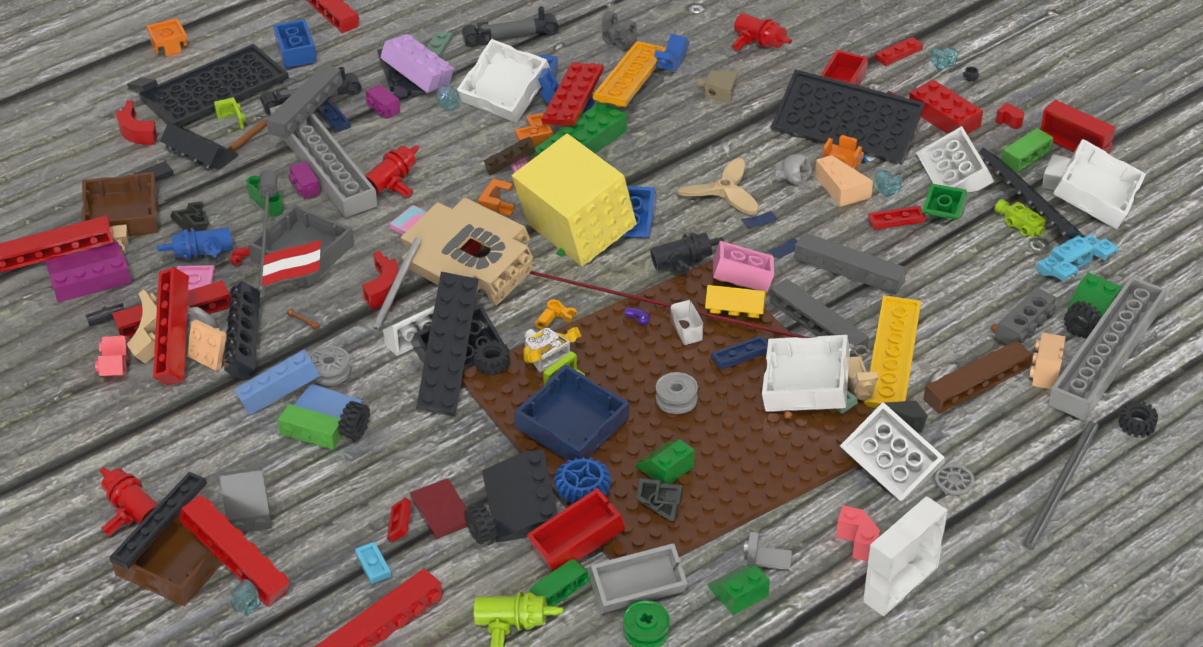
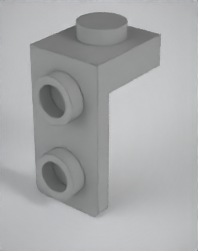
[744,532,792,570]

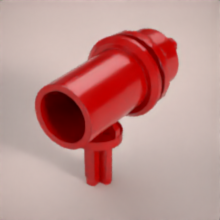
[731,13,792,52]
[365,145,419,199]
[100,467,158,537]

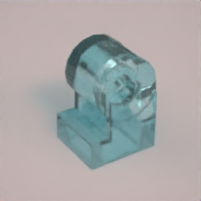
[930,47,958,70]
[874,169,902,198]
[231,579,261,617]

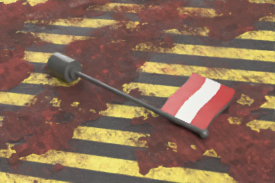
[257,170,321,292]

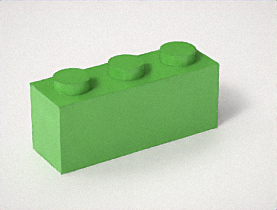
[1002,128,1053,173]
[277,404,342,450]

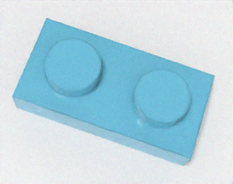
[355,542,391,584]

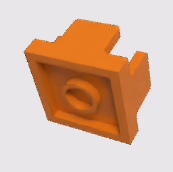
[146,18,188,56]
[822,135,864,170]

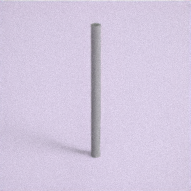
[372,238,421,331]

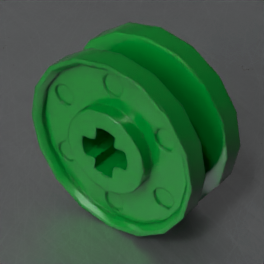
[623,600,670,647]

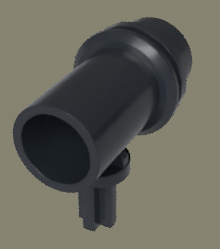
[650,232,724,275]

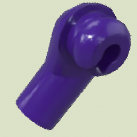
[625,307,650,325]

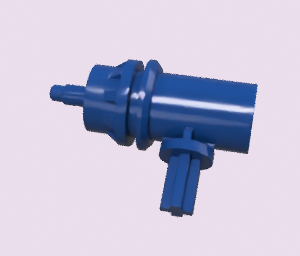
[157,227,232,260]

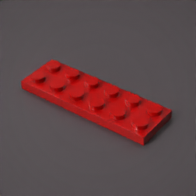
[541,62,604,126]

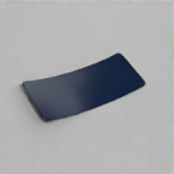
[741,211,777,227]
[768,238,798,258]

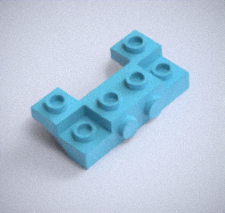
[1036,234,1119,282]

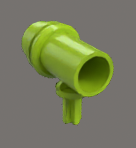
[474,591,564,647]

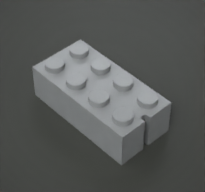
[588,543,688,614]

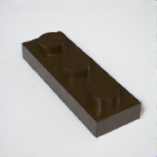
[484,136,536,175]

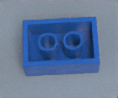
[273,19,317,68]

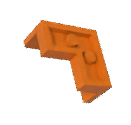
[515,113,553,148]

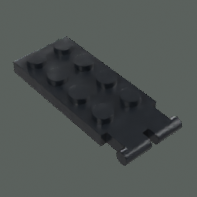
[377,48,426,99]

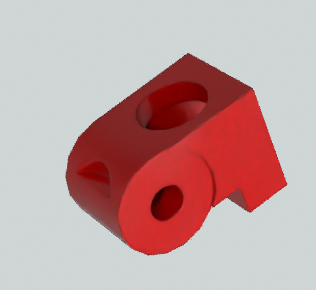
[995,103,1024,129]

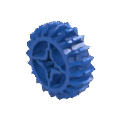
[554,456,611,504]

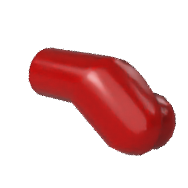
[230,247,250,265]

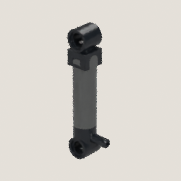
[462,6,559,47]
[260,67,362,115]

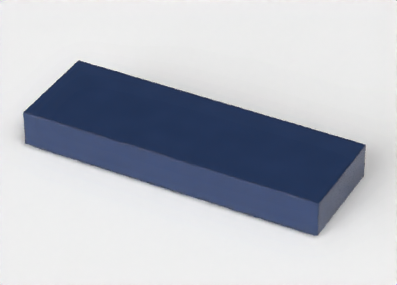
[316,97,351,133]
[711,335,768,370]

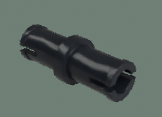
[85,303,125,326]

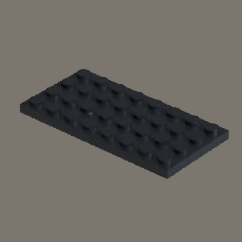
[139,43,289,127]
[771,69,925,165]

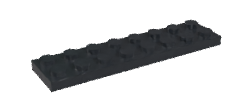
[979,147,1086,239]
[416,271,479,416]

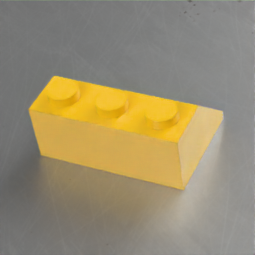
[705,285,767,318]

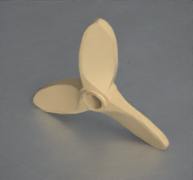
[678,158,758,215]

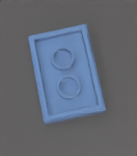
[294,383,363,419]

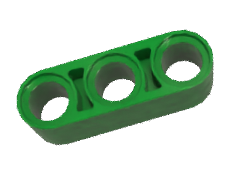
[246,176,284,217]
[529,559,590,606]

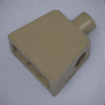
[697,70,738,104]

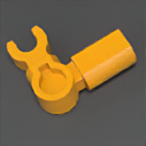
[535,299,577,330]

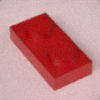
[387,497,412,542]

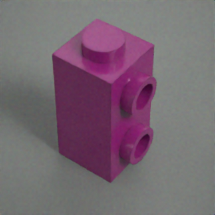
[366,84,400,119]
[288,161,321,200]

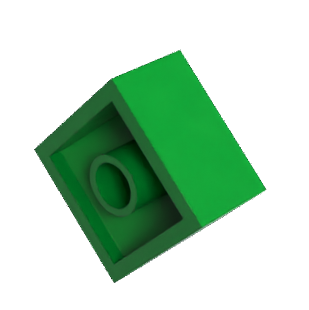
[922,183,967,220]
[1067,272,1123,316]
[635,439,695,484]
[708,565,770,615]

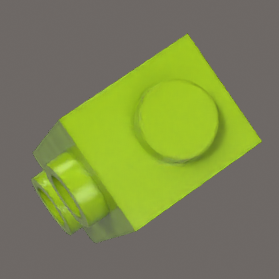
[214,97,246,130]

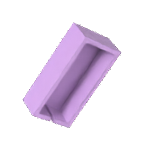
[380,34,454,93]

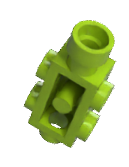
[994,199,1046,238]

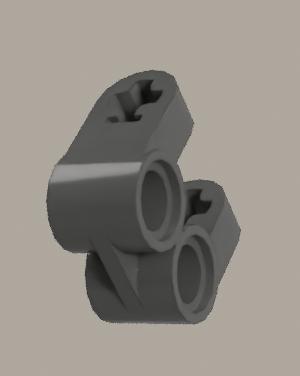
[602,10,637,50]

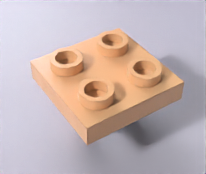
[187,320,226,371]

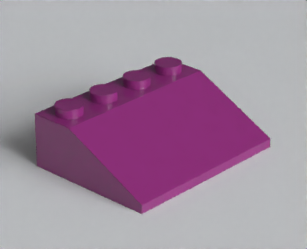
[45,242,132,303]

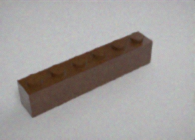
[923,341,1032,414]

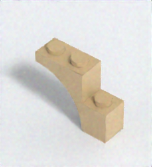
[127,289,157,364]
[848,356,878,400]

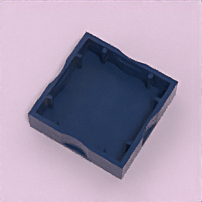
[515,364,630,461]

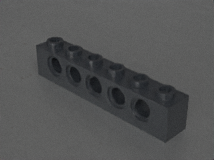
[224,281,260,381]

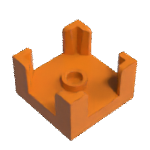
[478,179,514,216]

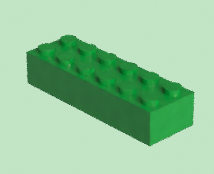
[533,102,627,159]

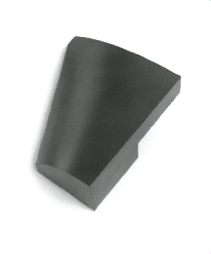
[170,202,209,232]
[636,478,683,523]

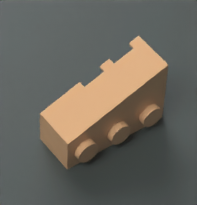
[815,155,873,207]
[1029,332,1065,389]

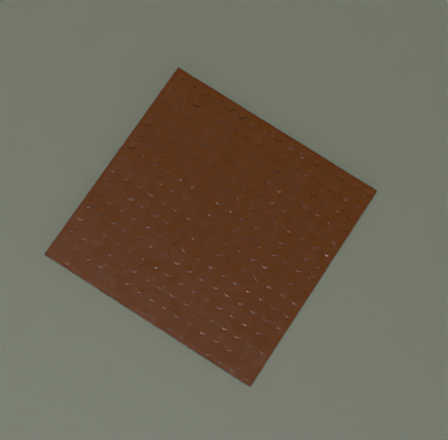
[461,260,873,560]

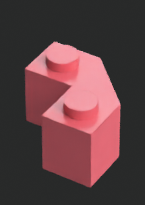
[95,336,130,376]
[836,505,880,562]

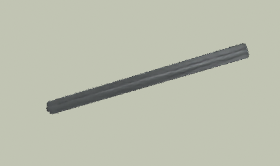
[1024,421,1099,549]

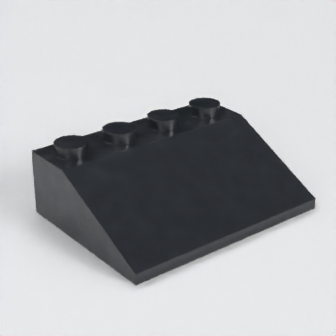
[411,304,504,370]
[482,449,558,543]

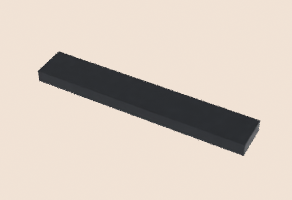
[109,472,207,570]

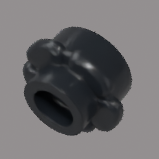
[963,66,979,81]

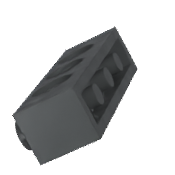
[995,287,1057,344]

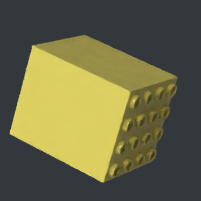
[512,134,637,267]

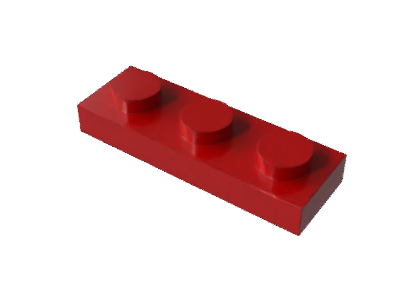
[875,37,923,67]
[868,206,926,230]

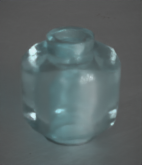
[436,85,459,110]

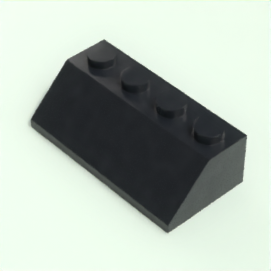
[160,123,238,170]

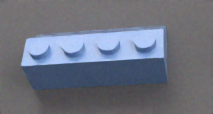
[235,349,320,415]

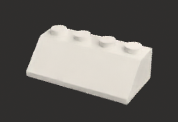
[383,305,435,356]

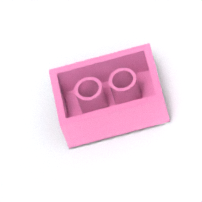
[713,241,774,293]

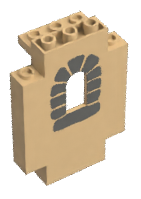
[400,197,534,306]

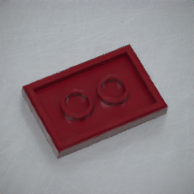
[410,478,467,539]

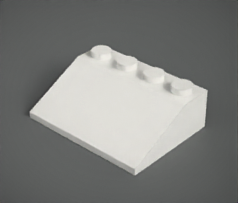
[916,126,994,193]
[840,403,945,502]

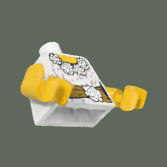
[523,327,581,372]

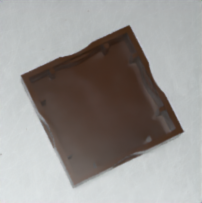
[81,172,159,236]
[112,514,223,607]

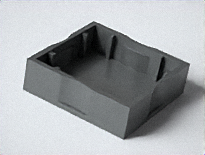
[248,204,354,286]

